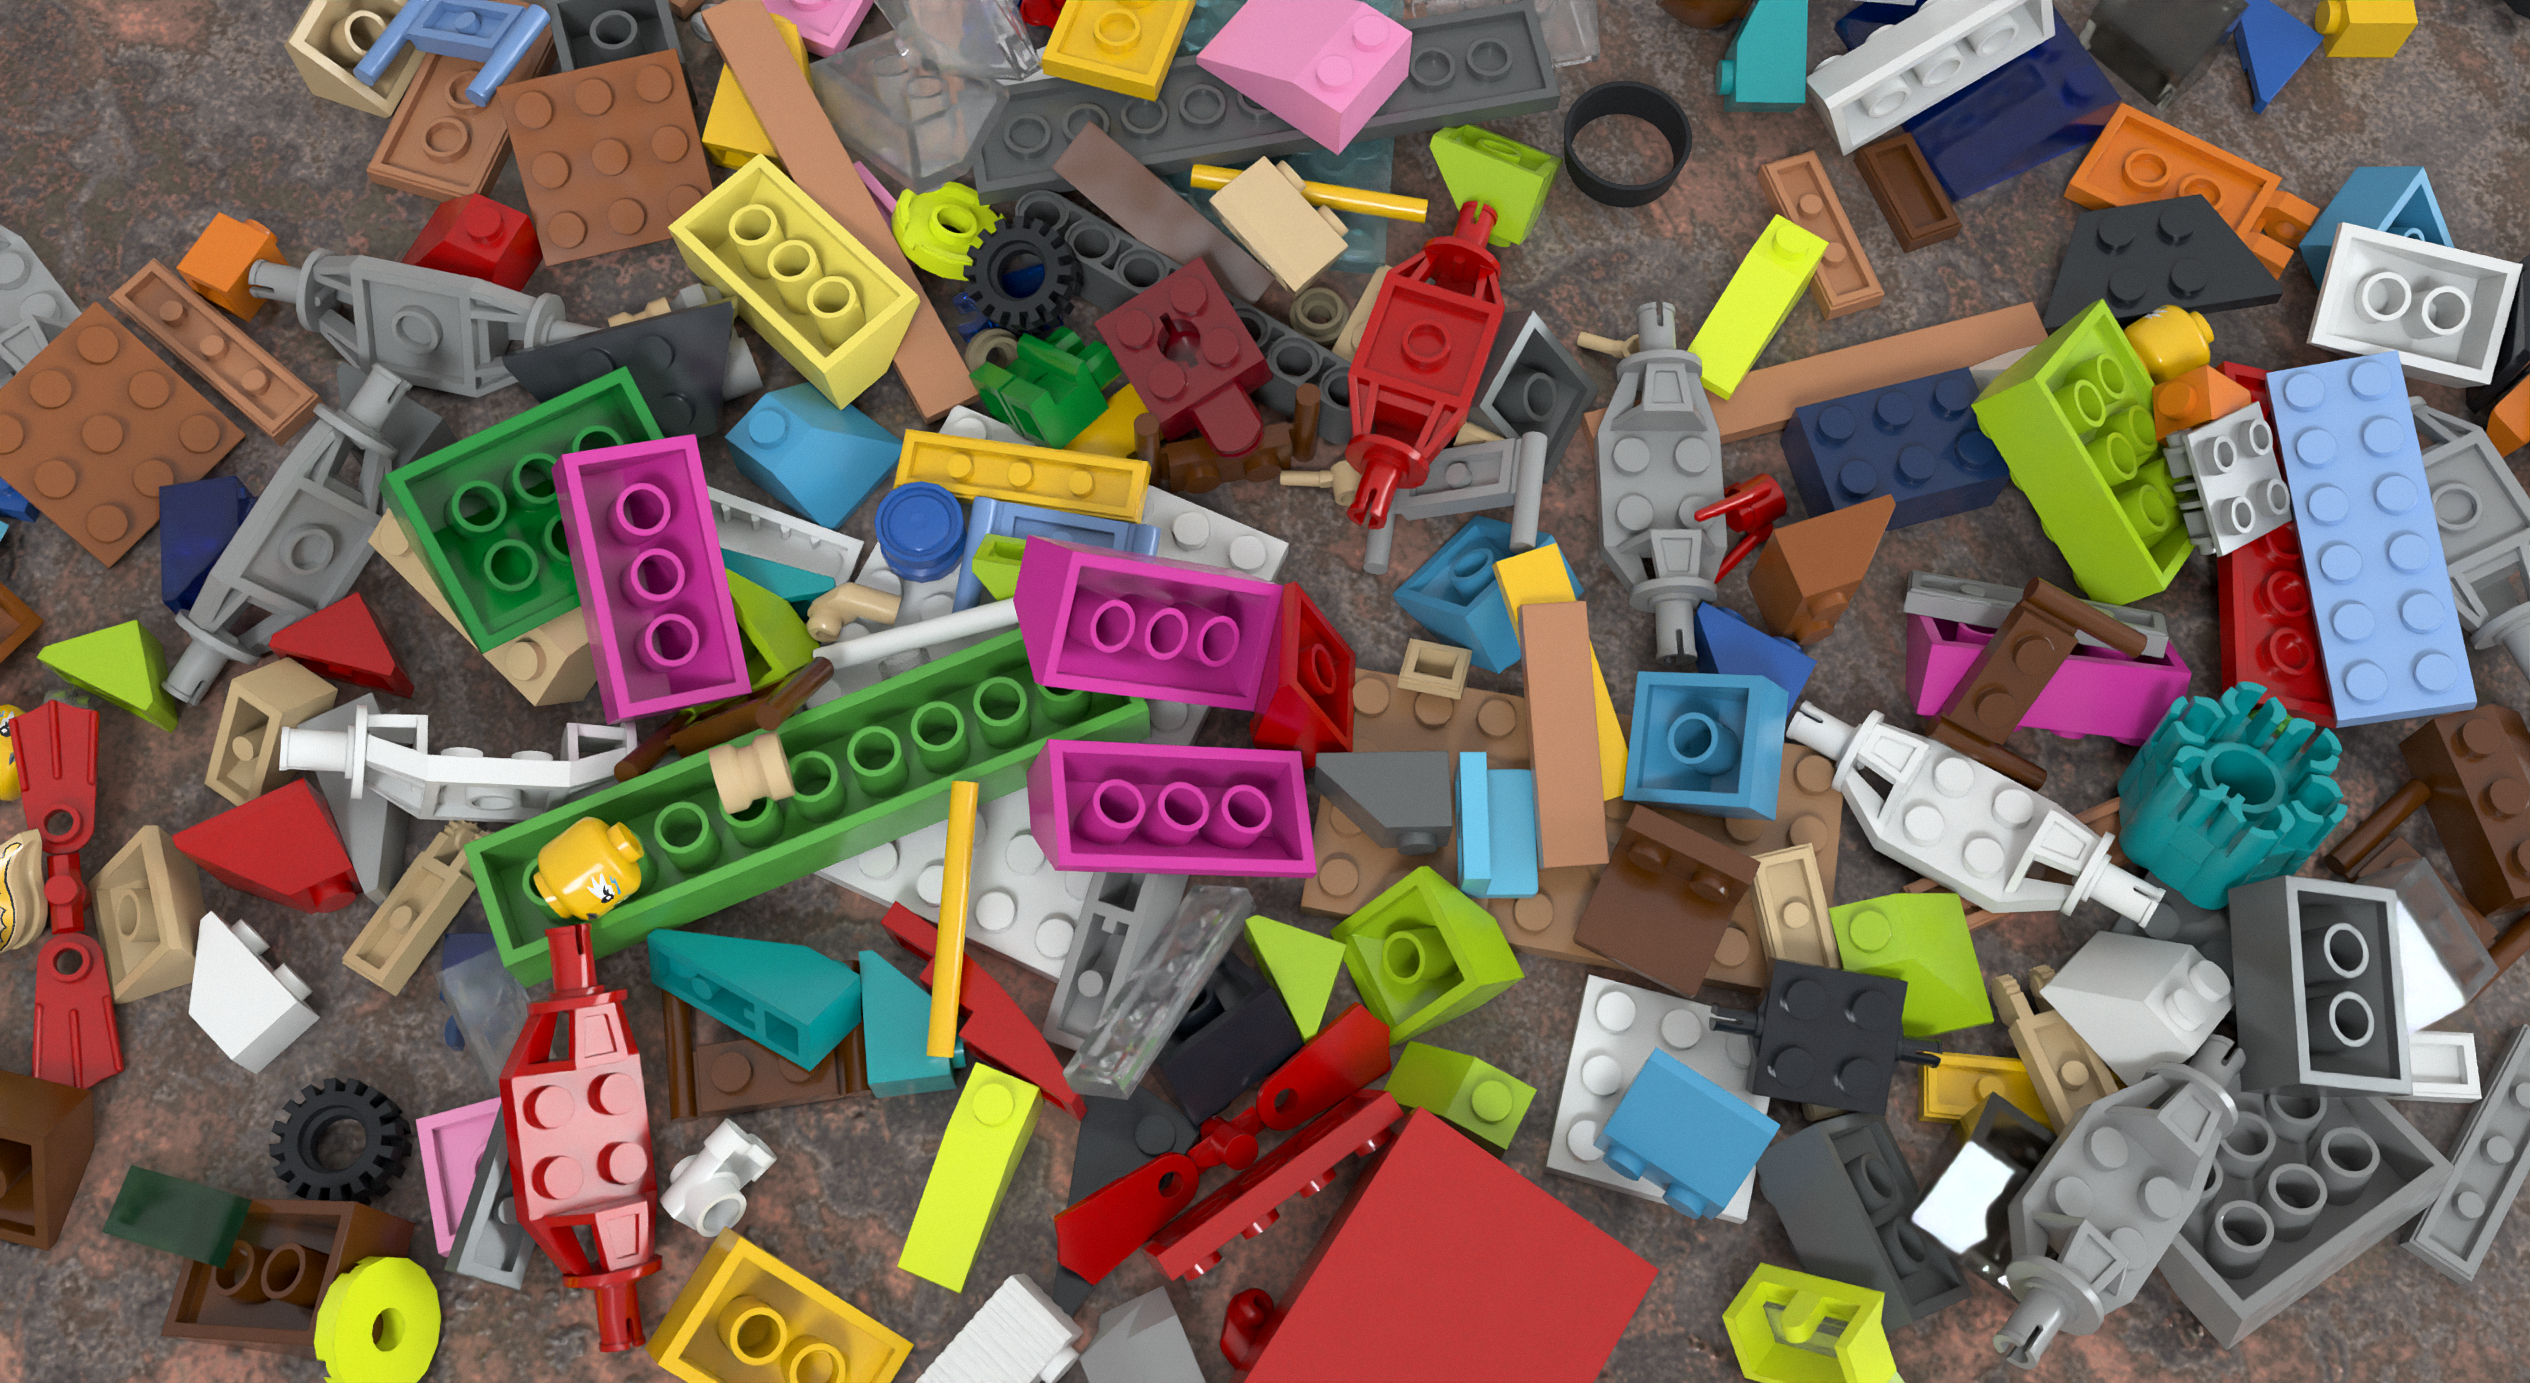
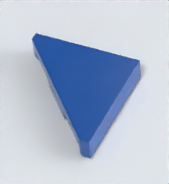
[2225,0,2325,114]

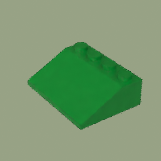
[378,366,665,655]

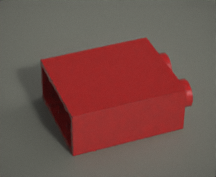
[1227,1106,1659,1383]

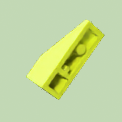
[1687,214,1829,401]
[897,1062,1045,1295]

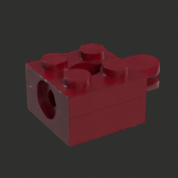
[1094,256,1274,460]

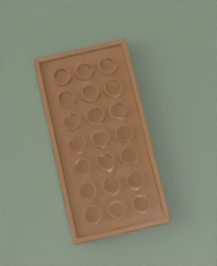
[1300,668,1843,995]

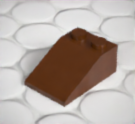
[160,1197,415,1359]

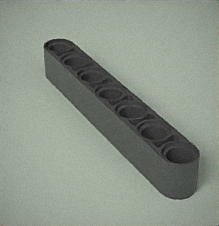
[1015,190,1352,444]

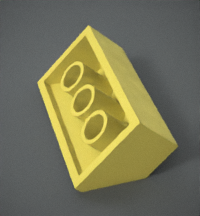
[668,153,920,411]

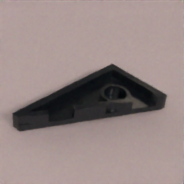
[1052,1058,1201,1320]

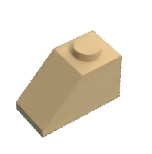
[204,656,338,806]

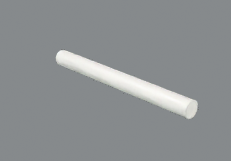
[813,597,1019,670]

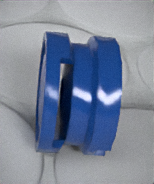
[874,481,967,583]

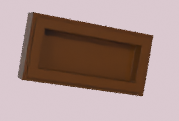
[1853,132,1962,254]

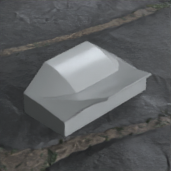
[1079,1285,1206,1383]

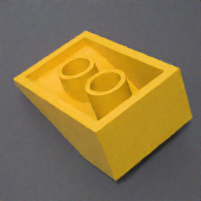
[644,1226,914,1383]

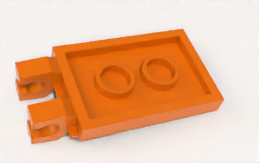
[2063,103,2320,281]

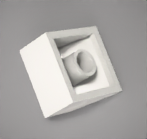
[2039,930,2235,1087]

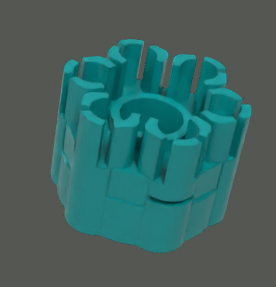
[2117,682,2348,910]

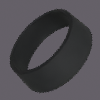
[1564,81,1692,208]

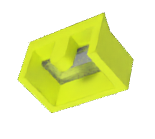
[1722,1262,1897,1383]

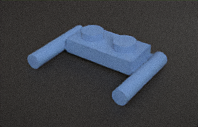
[353,0,551,107]
[952,496,1161,613]

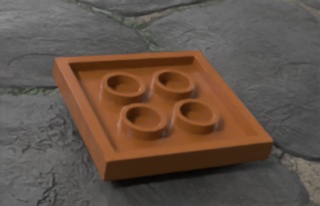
[496,48,714,267]
[0,301,246,570]

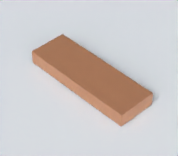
[1757,150,1885,321]

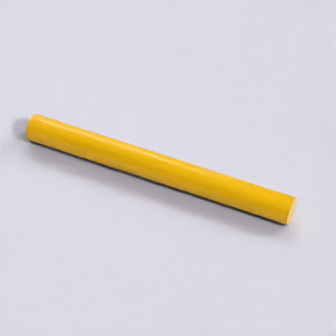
[1190,164,1428,224]
[926,781,979,1058]

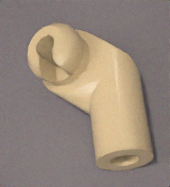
[807,582,902,643]

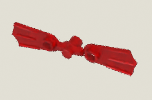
[8,699,125,1090]
[1053,1002,1392,1285]

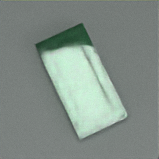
[102,1165,252,1269]

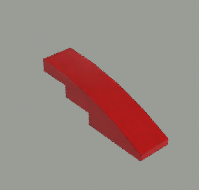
[880,901,1088,1122]

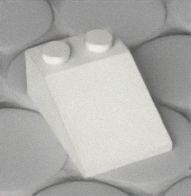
[2306,222,2523,389]

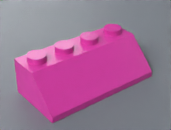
[551,434,752,725]
[1013,535,1283,711]
[1906,613,2192,746]
[1026,739,1317,878]

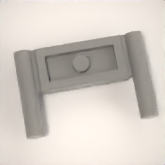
[1363,431,1547,575]

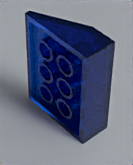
[1834,0,2122,203]

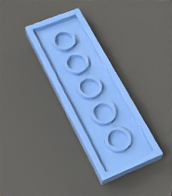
[2265,350,2477,728]

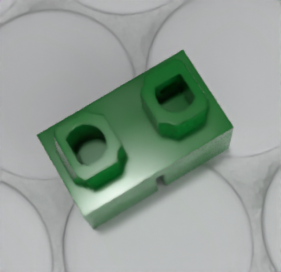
[968,326,1122,450]

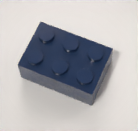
[1780,367,2011,532]

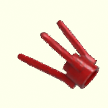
[1694,473,1787,584]

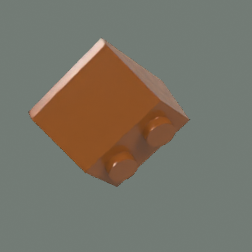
[1747,494,1896,646]

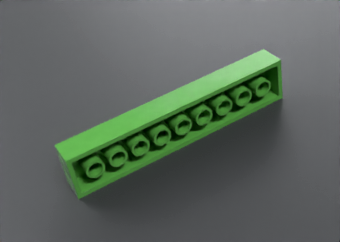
[463,627,1151,988]

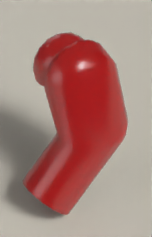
[1219,1287,1274,1370]

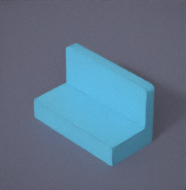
[1454,752,1538,898]

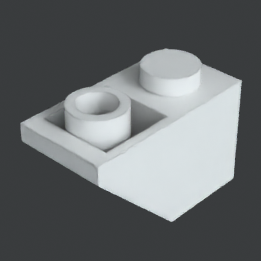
[189,911,320,1075]

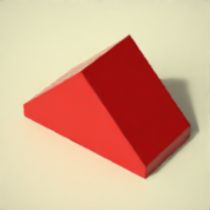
[268,592,415,699]

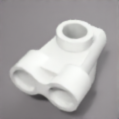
[660,1118,777,1237]

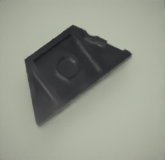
[2042,194,2283,337]
[502,296,739,438]

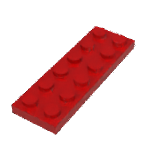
[2215,361,2338,729]

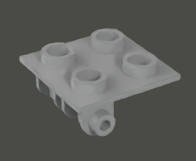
[2163,401,2293,557]

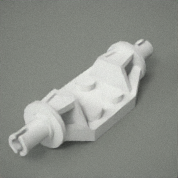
[1786,700,2166,928]
[279,705,699,823]

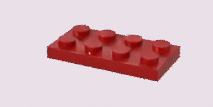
[1139,1088,1404,1282]

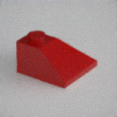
[400,193,543,292]
[1249,581,1356,770]
[172,778,363,915]

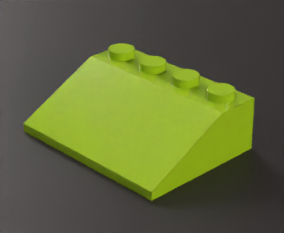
[1971,298,2203,606]

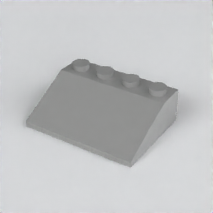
[2157,1070,2455,1350]

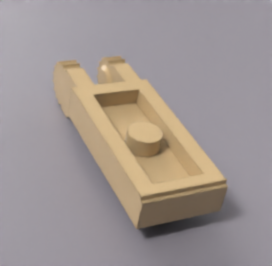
[342,820,495,997]
[1990,964,2119,1137]

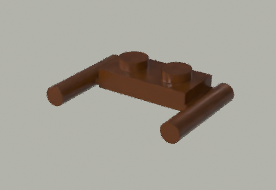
[1134,383,1321,494]
[1925,576,2148,792]
[614,656,834,783]
[2324,778,2530,1003]
[661,960,873,1123]

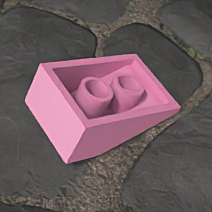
[1196,0,1413,155]

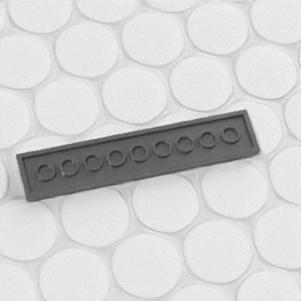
[959,0,1561,206]

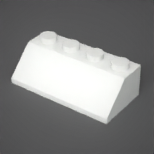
[1806,0,2055,156]

